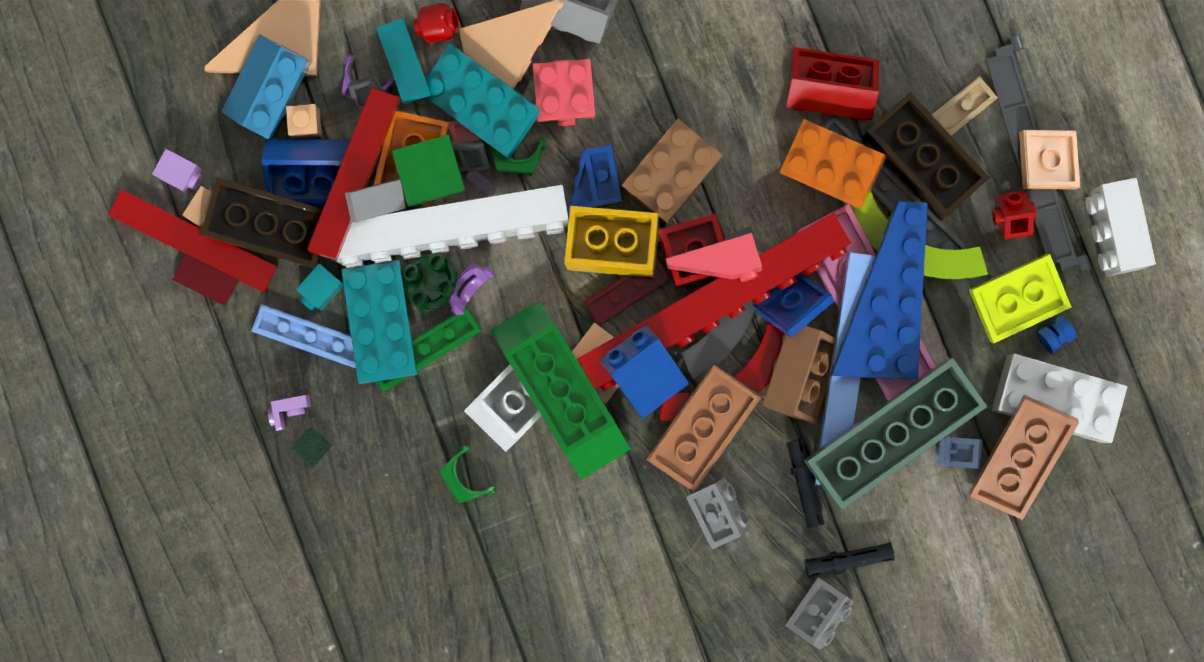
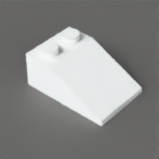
[464,365,541,452]

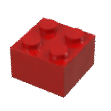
[658,213,724,289]

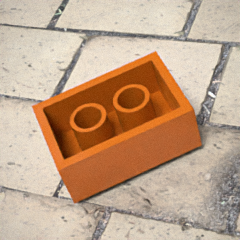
[779,119,886,210]

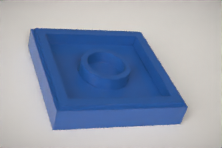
[753,273,834,338]

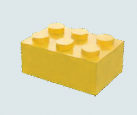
[564,206,659,278]

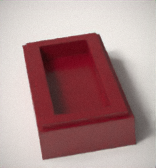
[172,254,239,306]

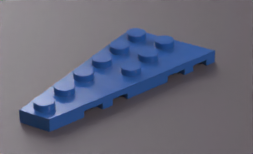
[829,201,928,379]

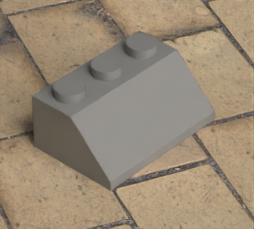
[519,0,618,44]

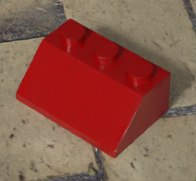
[786,47,879,120]

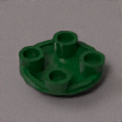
[402,253,457,310]

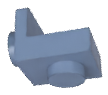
[935,436,983,469]

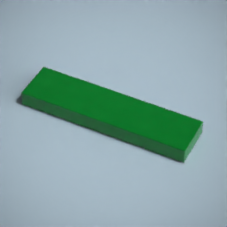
[377,306,483,393]

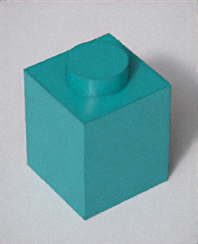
[296,264,344,311]

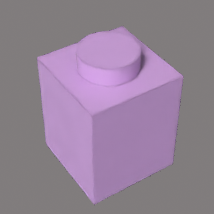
[152,149,202,195]

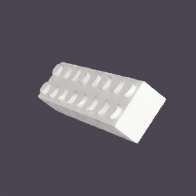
[337,185,569,269]

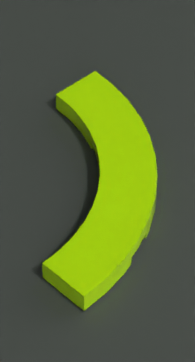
[844,191,988,279]

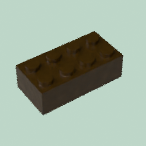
[863,92,990,220]
[198,177,323,268]

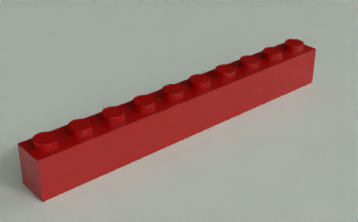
[577,213,851,392]

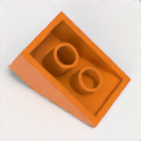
[374,111,449,209]

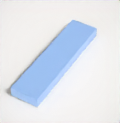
[251,304,356,368]

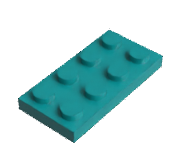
[426,43,542,158]
[341,260,417,384]

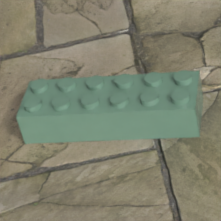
[803,358,987,510]

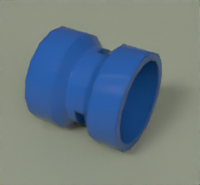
[1036,315,1077,355]

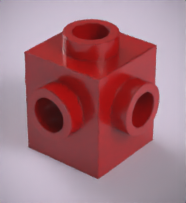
[992,191,1036,240]

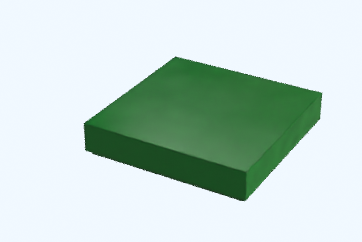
[392,134,465,208]

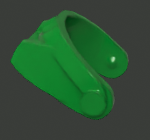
[491,138,546,176]
[439,444,497,503]

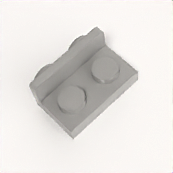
[686,478,750,549]
[785,577,853,650]

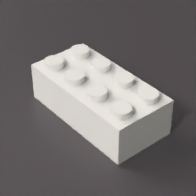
[991,354,1128,443]

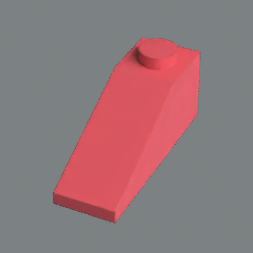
[666,233,762,282]

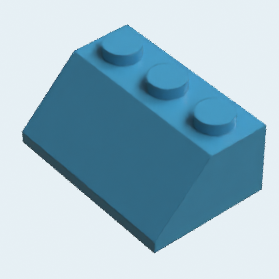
[221,34,312,139]

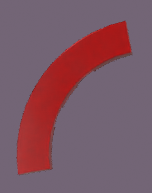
[659,323,784,422]

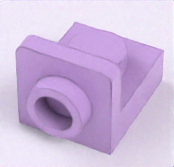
[268,395,312,431]

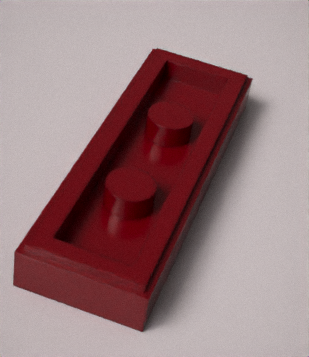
[583,256,672,326]

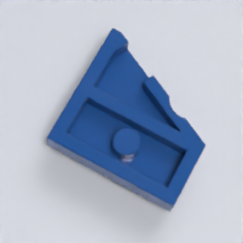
[567,144,624,214]

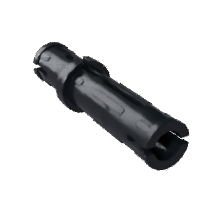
[786,438,825,528]
[804,542,895,578]

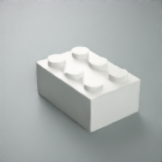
[1086,178,1156,277]

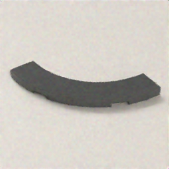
[348,76,492,172]
[680,226,759,380]

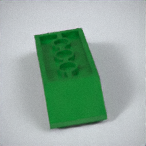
[490,300,631,480]

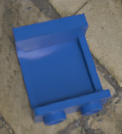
[600,325,689,419]

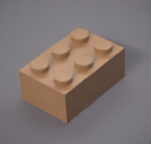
[621,119,723,227]

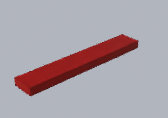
[308,88,400,261]
[108,190,278,293]

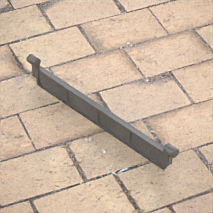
[985,34,1091,271]

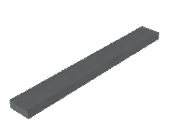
[822,115,998,290]

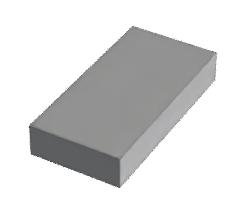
[345,179,406,222]

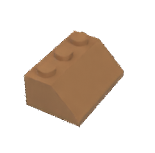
[763,326,835,425]

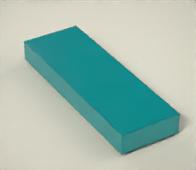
[376,18,431,105]

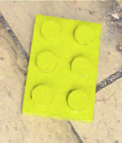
[969,254,1072,343]

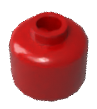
[414,3,459,43]

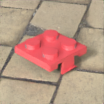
[533,59,595,126]

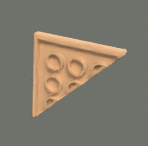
[205,0,321,77]
[459,0,563,89]

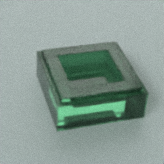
[291,426,333,468]

